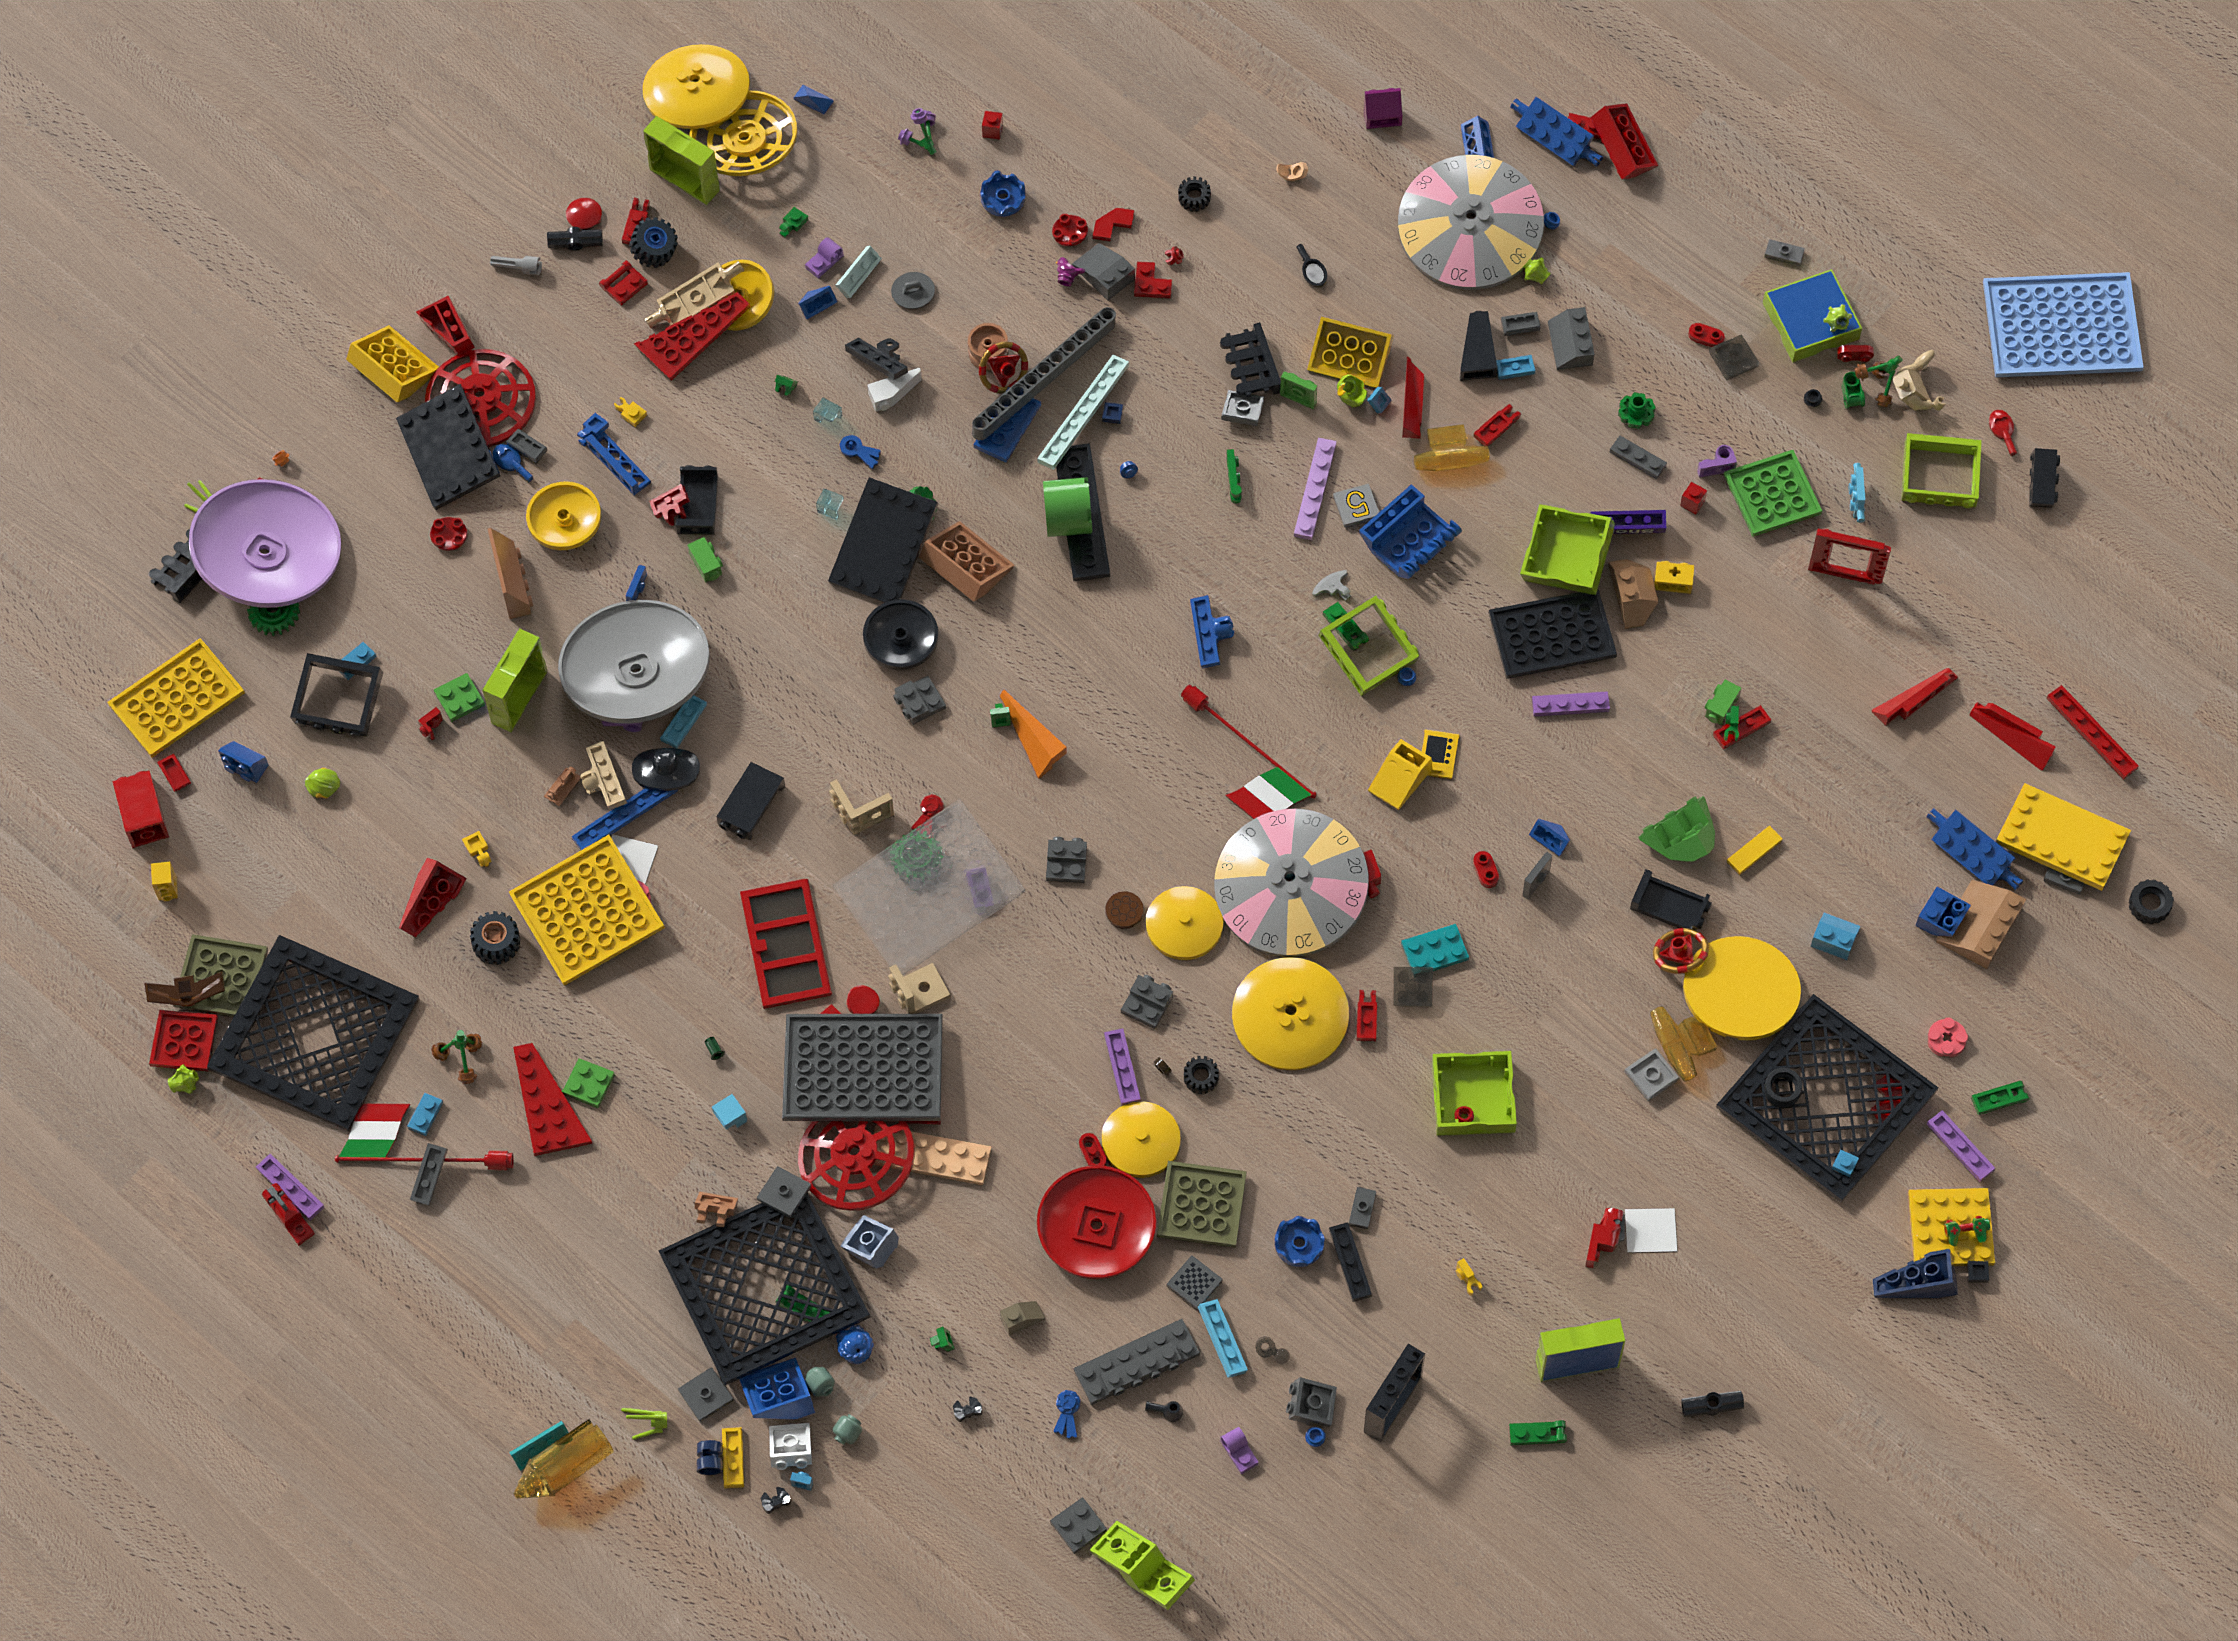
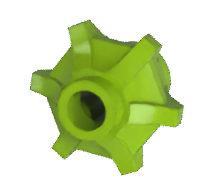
[1523,257,1551,285]
[1823,304,1852,332]
[168,1064,199,1094]

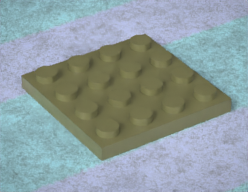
[173,934,268,1017]
[1157,1161,1247,1248]

